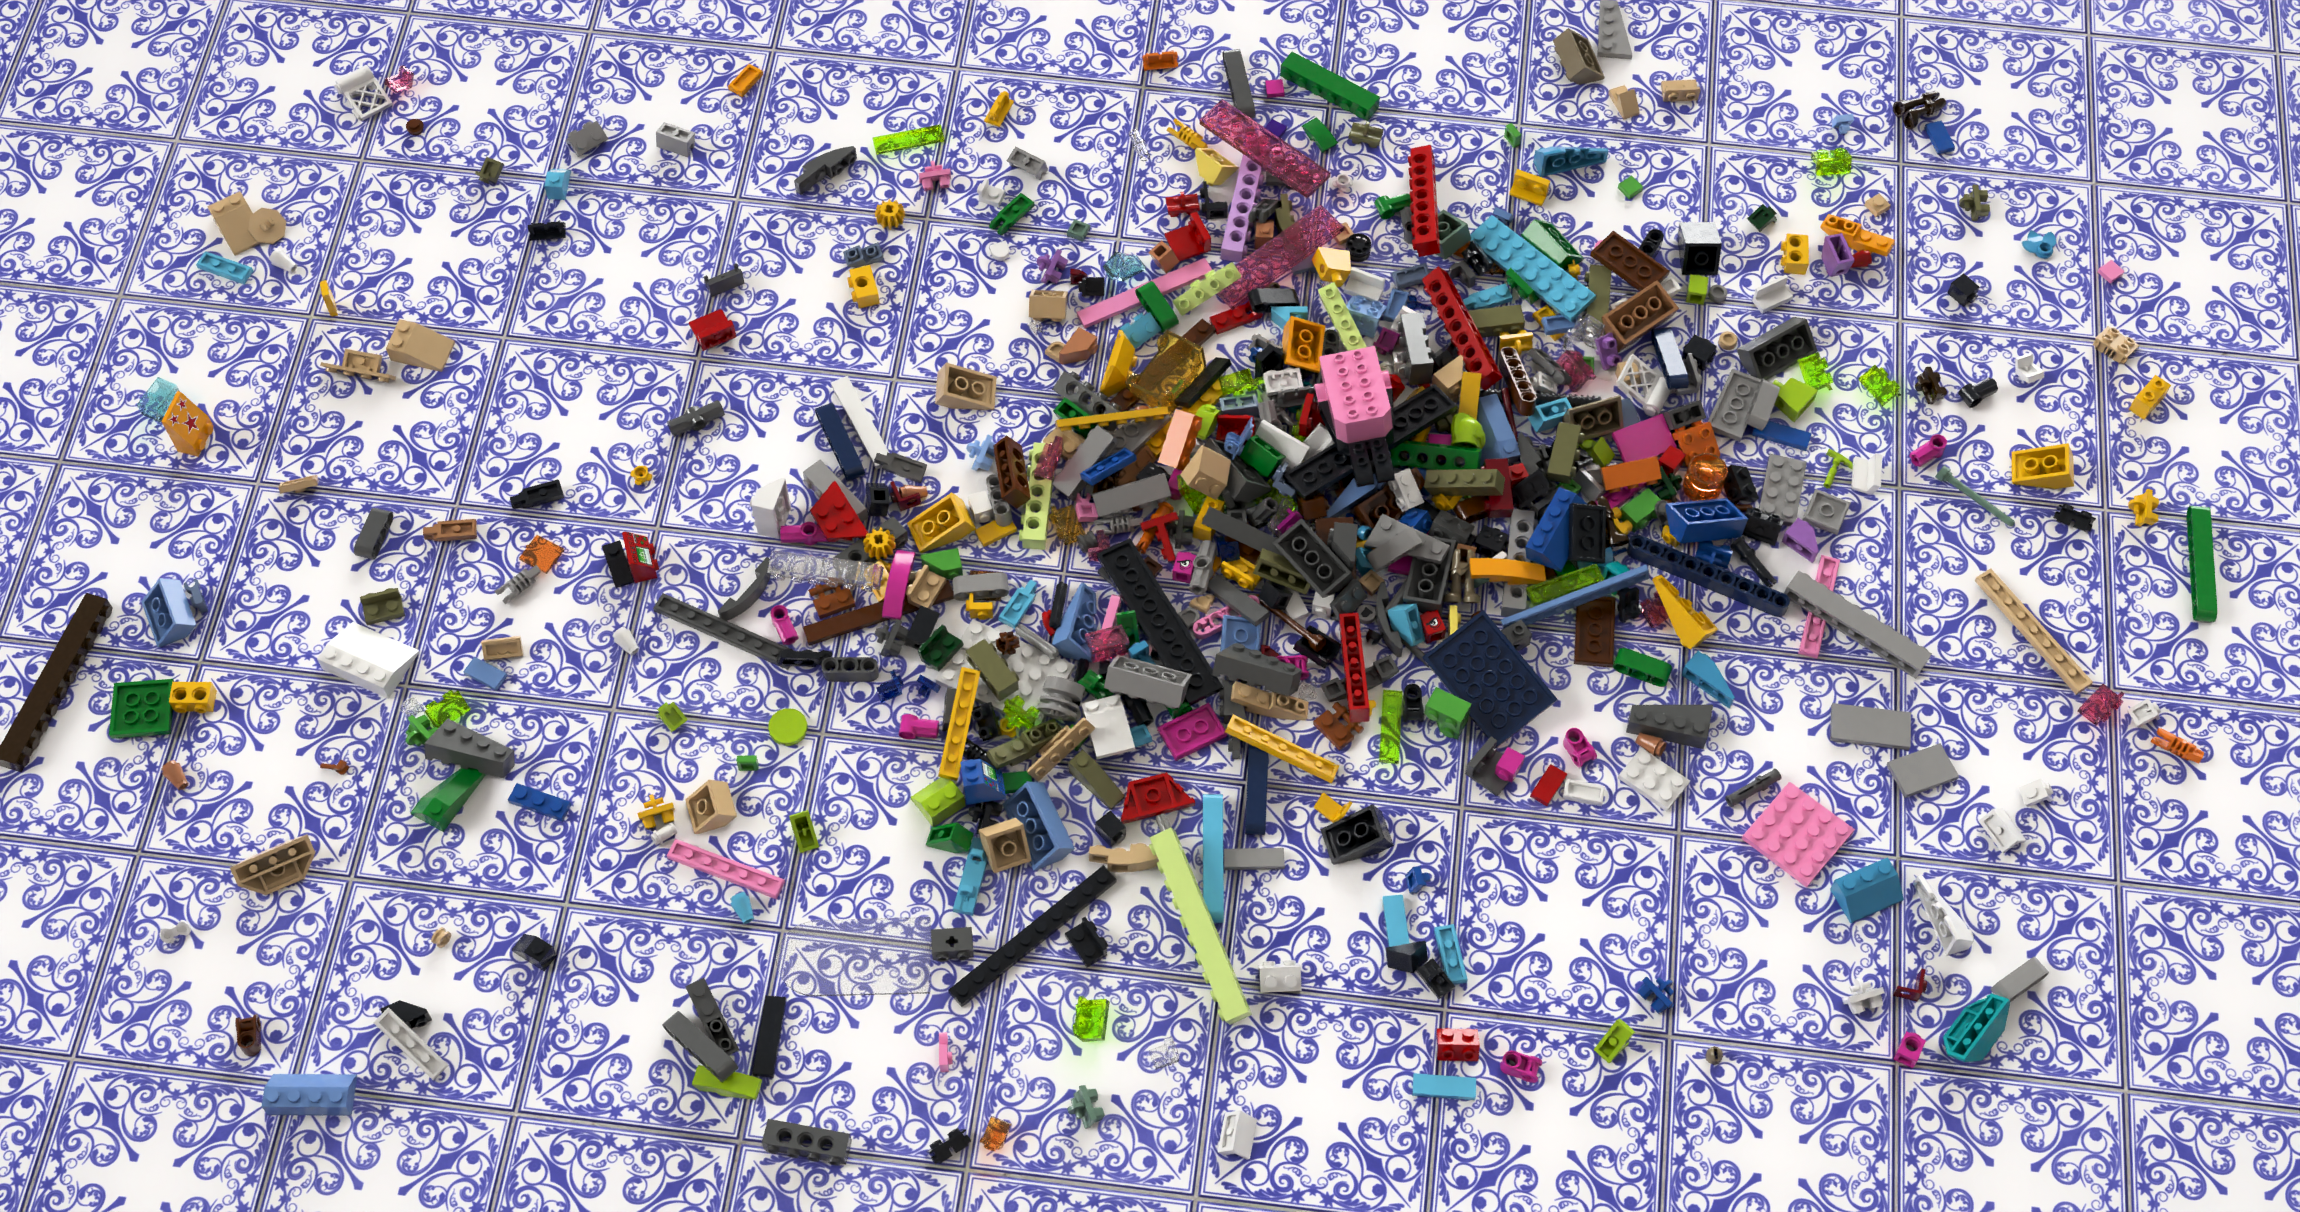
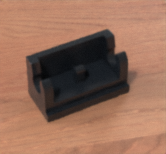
[904,605,940,650]

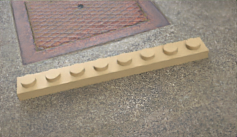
[1975,568,2093,695]

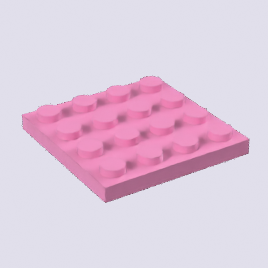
[1742,782,1855,887]

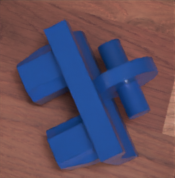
[1695,541,1733,568]
[1637,976,1675,1014]

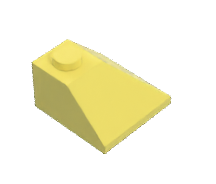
[1195,148,1239,186]

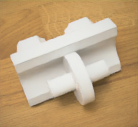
[1842,978,1885,1014]

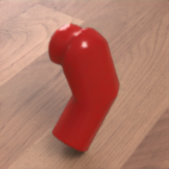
[1042,610,1056,637]

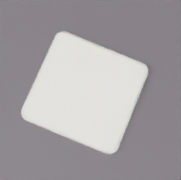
[1596,366,1613,381]

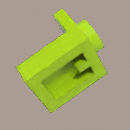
[656,702,688,733]

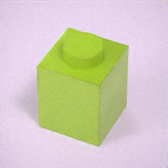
[1686,274,1709,305]

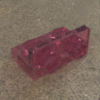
[1556,350,1596,392]
[1034,436,1063,480]
[1639,591,1669,628]
[1085,624,1129,663]
[2078,684,2125,726]

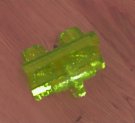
[1003,695,1039,729]

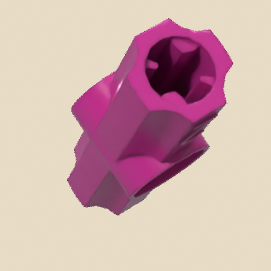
[780,521,828,546]

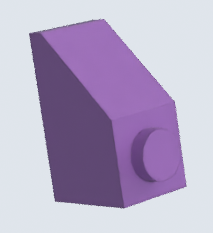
[1782,518,1819,563]

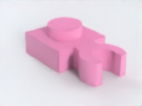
[1075,493,1098,522]
[939,1032,953,1072]

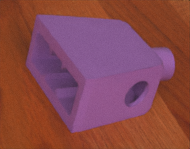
[1821,233,1854,277]

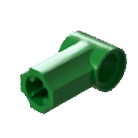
[1374,193,1412,219]

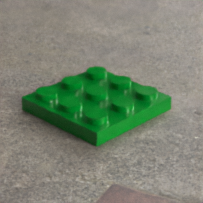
[109,679,175,739]

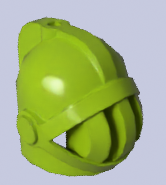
[1451,413,1486,449]

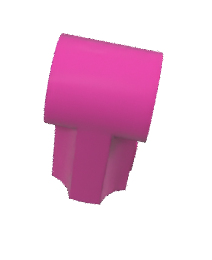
[1909,434,1947,467]
[771,605,799,645]
[899,714,939,739]

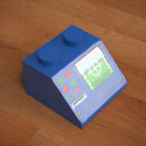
[960,759,1006,805]

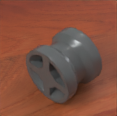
[1077,531,1098,553]

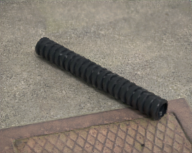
[1479,388,1602,408]

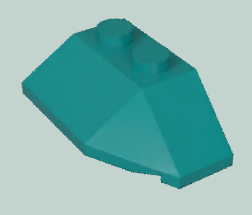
[1943,993,2010,1062]

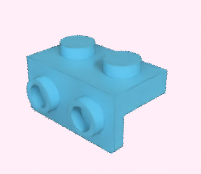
[1120,312,1162,349]

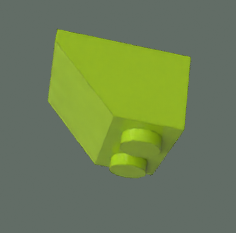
[910,777,966,827]

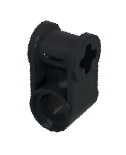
[1403,683,1424,722]

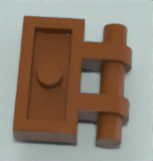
[808,577,856,619]
[1313,702,1364,751]

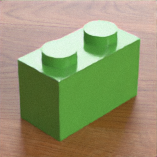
[1620,488,1661,532]

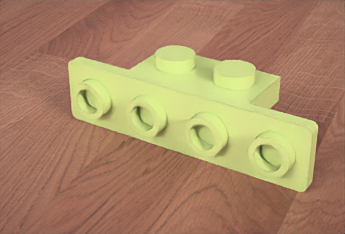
[1173,262,1241,316]

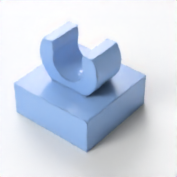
[1831,114,1854,134]

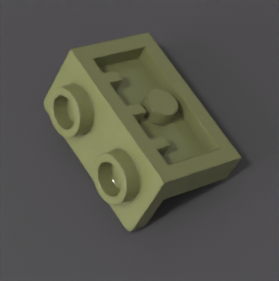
[360,588,405,625]

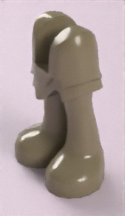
[1444,549,1481,603]

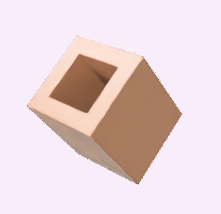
[1148,241,1179,274]

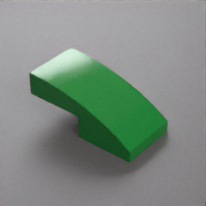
[1301,117,1338,153]

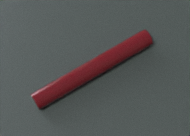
[1501,388,1518,442]

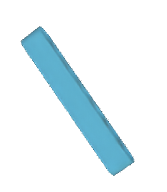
[1203,794,1224,923]

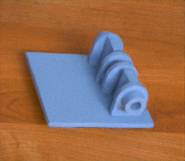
[1224,417,1254,460]

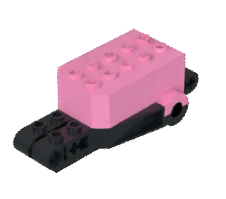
[1314,346,1395,487]

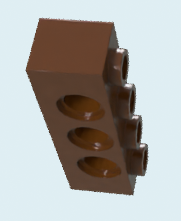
[993,435,1031,509]

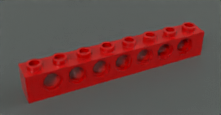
[1408,145,1440,257]
[1422,266,1503,391]

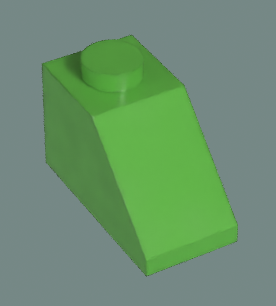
[921,548,963,580]

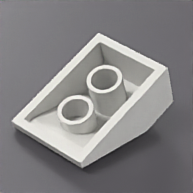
[1081,694,1135,759]

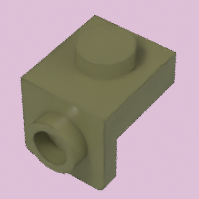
[474,156,504,184]

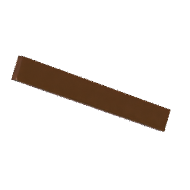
[803,580,954,646]

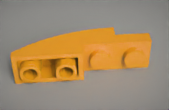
[1820,214,1895,257]

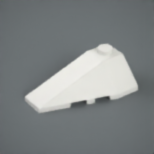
[1913,875,1974,956]

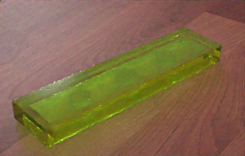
[872,124,945,155]
[1526,564,1604,606]
[1379,690,1403,764]

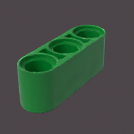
[1135,281,1179,333]
[1613,648,1672,687]

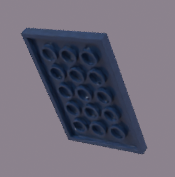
[1422,610,1558,748]

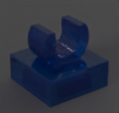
[917,674,941,698]

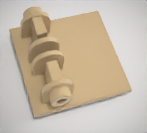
[2092,326,2140,364]

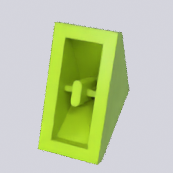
[789,810,819,853]

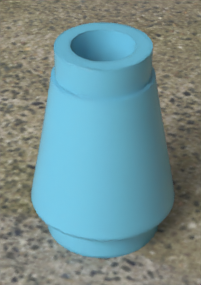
[730,892,754,924]

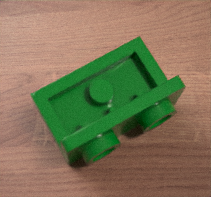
[1505,268,1539,305]

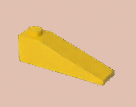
[1652,575,1719,649]

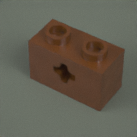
[1296,493,1329,520]

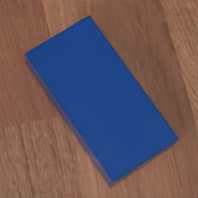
[1924,120,1955,154]

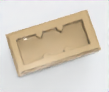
[278,475,319,494]
[481,636,524,661]

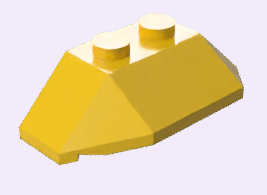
[1100,330,1138,397]

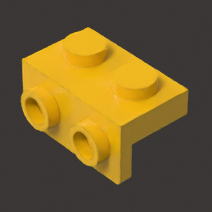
[1221,553,1263,591]

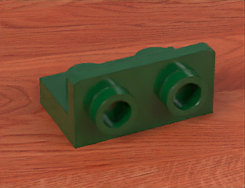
[918,624,964,672]

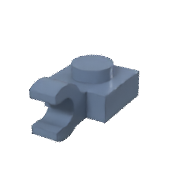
[184,579,208,614]

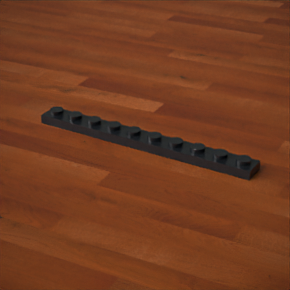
[948,865,1117,1007]

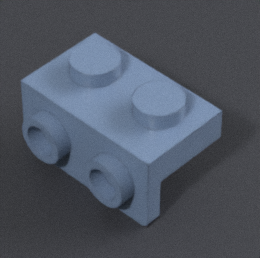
[1272,461,1296,497]

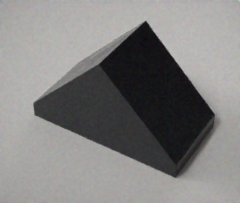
[1385,941,1428,973]

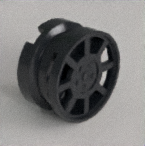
[1346,233,1371,262]

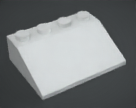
[317,622,419,699]

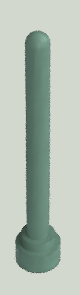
[1935,465,2015,526]

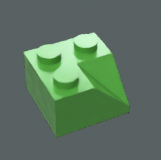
[1424,687,1471,740]

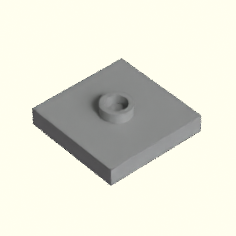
[1802,489,1851,535]

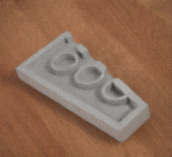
[1597,0,1632,60]
[1108,406,1171,457]
[1364,514,1450,564]

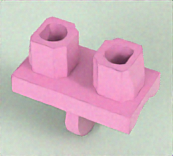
[919,161,951,191]

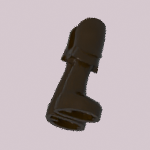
[1893,90,1946,130]
[1587,496,1630,550]

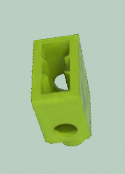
[1772,378,1818,423]

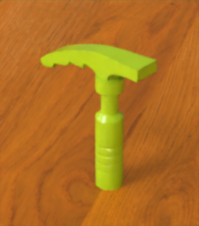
[1823,449,1853,488]

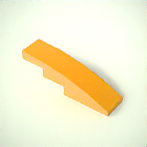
[1469,558,1546,585]

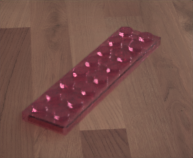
[1200,99,1330,199]
[1217,204,1344,310]

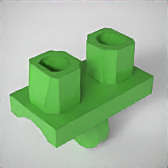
[405,714,438,746]

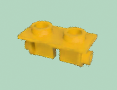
[984,91,1014,127]

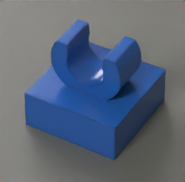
[1405,866,1431,894]

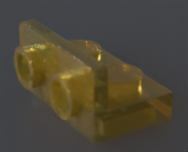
[1049,505,1086,545]

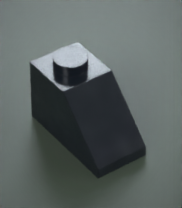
[1431,342,1458,375]
[602,540,634,588]
[512,934,557,971]

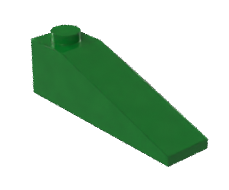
[410,768,486,832]

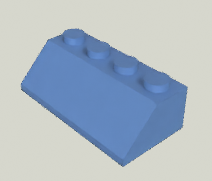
[1002,781,1075,871]
[261,1074,357,1116]

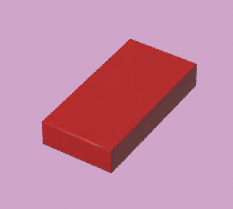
[1530,764,1567,806]

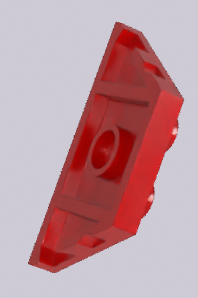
[810,481,868,542]
[1121,772,1195,824]

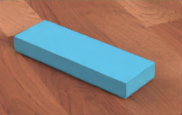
[196,251,253,285]
[1382,895,1409,947]
[1434,924,1468,985]
[1412,1073,1476,1100]

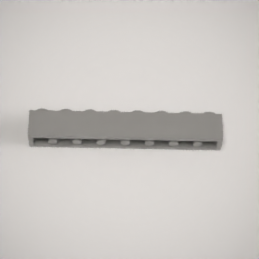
[1784,571,1932,679]

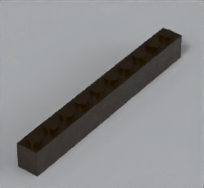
[0,593,113,773]

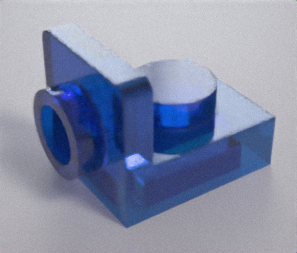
[1216,536,1240,562]
[876,670,904,703]

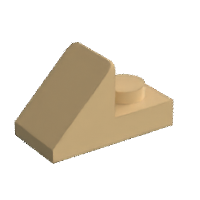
[1608,85,1640,120]

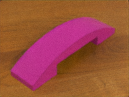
[882,550,915,620]

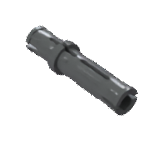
[1725,768,1782,807]

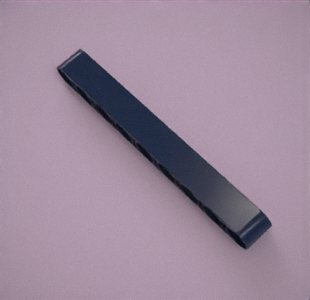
[1627,534,1790,617]

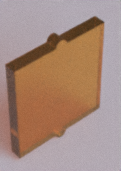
[519,535,564,574]

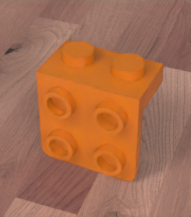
[1671,420,1720,468]

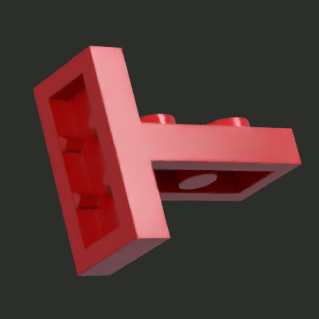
[1140,511,1180,563]

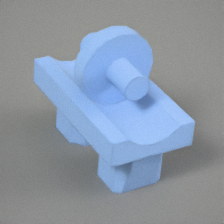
[966,435,996,471]

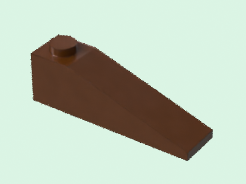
[1350,467,1425,529]

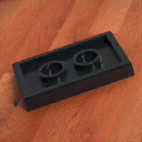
[1568,503,1606,564]

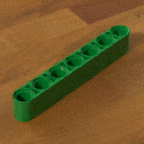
[2186,505,2217,622]

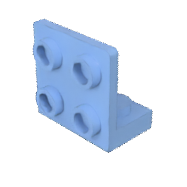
[1346,295,1387,338]

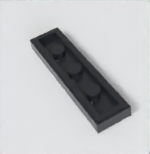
[1174,357,1232,408]
[752,995,787,1078]

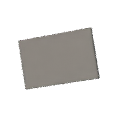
[1886,743,1959,798]

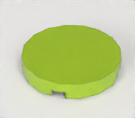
[768,708,808,746]

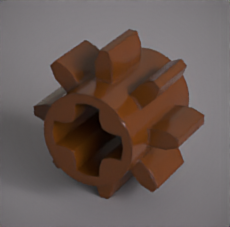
[996,631,1020,655]

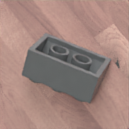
[1327,522,1358,572]

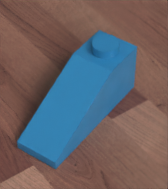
[1682,651,1735,708]

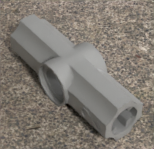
[1189,540,1218,595]

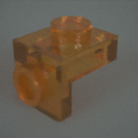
[980,1116,1012,1151]

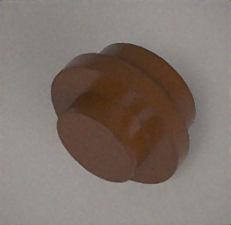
[406,119,424,135]

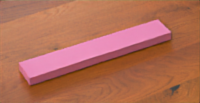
[1798,555,1840,659]
[667,839,785,899]

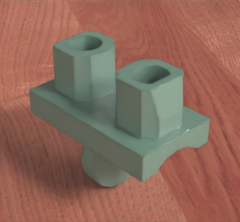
[1067,1085,1105,1129]

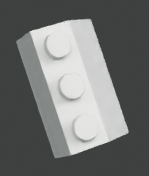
[1255,420,1310,473]
[750,478,791,539]

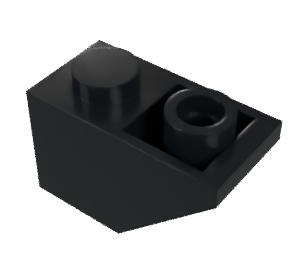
[866,483,890,516]
[380,1000,432,1029]

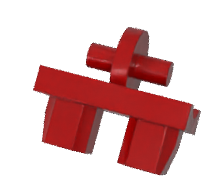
[1165,191,1200,217]

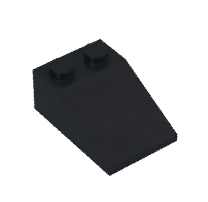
[1320,804,1394,865]

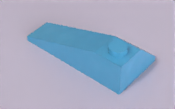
[1533,146,1609,177]

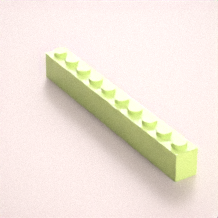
[1149,827,1252,1025]

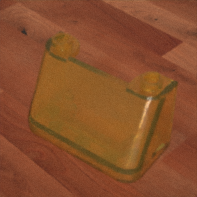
[1125,330,1206,416]

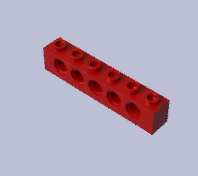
[1339,613,1370,723]

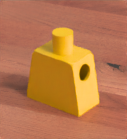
[1312,247,1351,287]

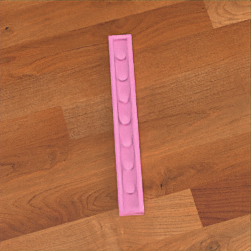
[1077,258,1212,329]

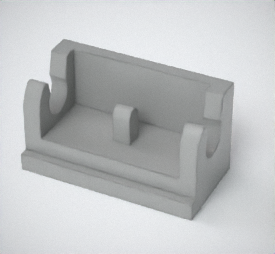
[656,122,695,158]
[1006,146,1048,180]

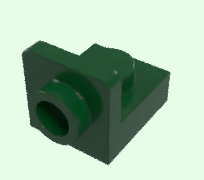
[1747,204,1777,232]

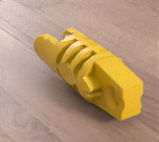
[1166,118,1208,149]

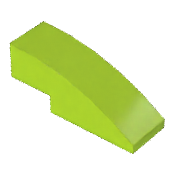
[692,1065,762,1100]

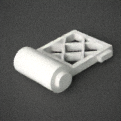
[334,65,393,121]
[1616,354,1672,417]

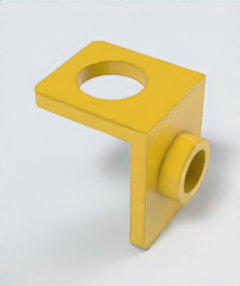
[1314,793,1352,823]

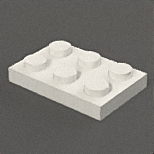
[1618,747,1690,812]

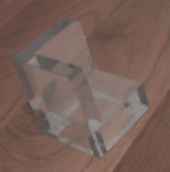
[1149,1036,1179,1070]

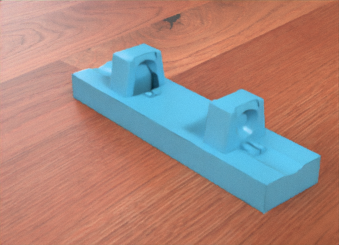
[953,837,988,916]

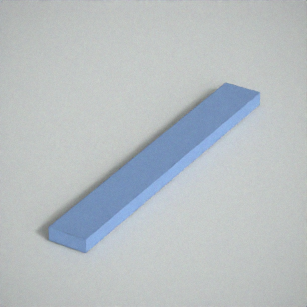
[1501,564,1649,629]

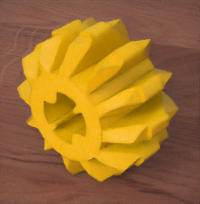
[875,199,905,230]
[863,527,896,560]

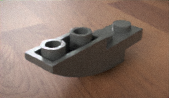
[794,146,857,195]
[1518,432,1557,492]
[1219,680,1247,759]
[685,978,739,1055]

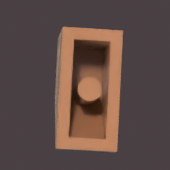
[1255,218,1274,250]
[1059,327,1098,365]

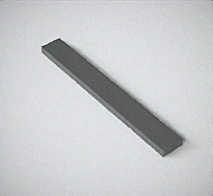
[653,593,790,670]

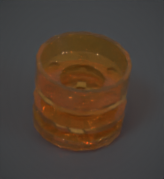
[1683,453,1728,501]

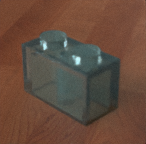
[137,377,180,423]

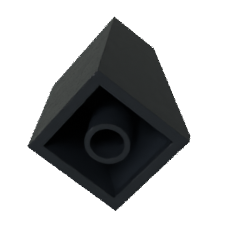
[1677,222,1722,275]

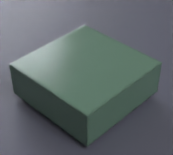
[1067,219,1090,242]

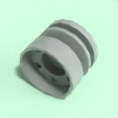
[1037,676,1085,721]

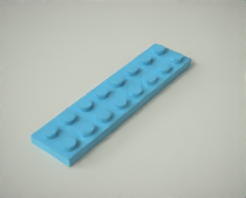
[1470,215,1596,322]

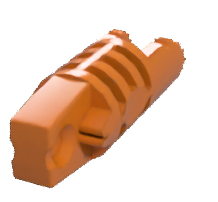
[2151,728,2204,763]

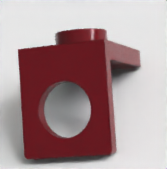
[890,481,921,512]
[1893,968,1927,1002]

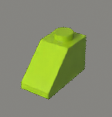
[1196,404,1221,440]

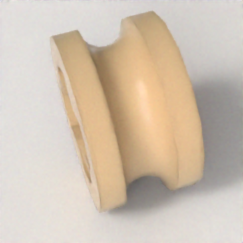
[431,927,451,948]

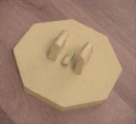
[248,208,286,244]

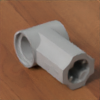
[1258,400,1283,431]

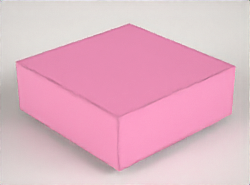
[2097,260,2124,284]

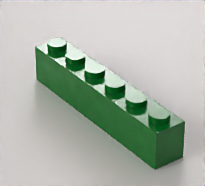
[1280,51,1380,121]

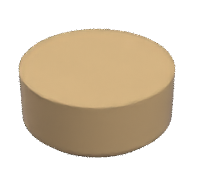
[1718,331,1738,350]

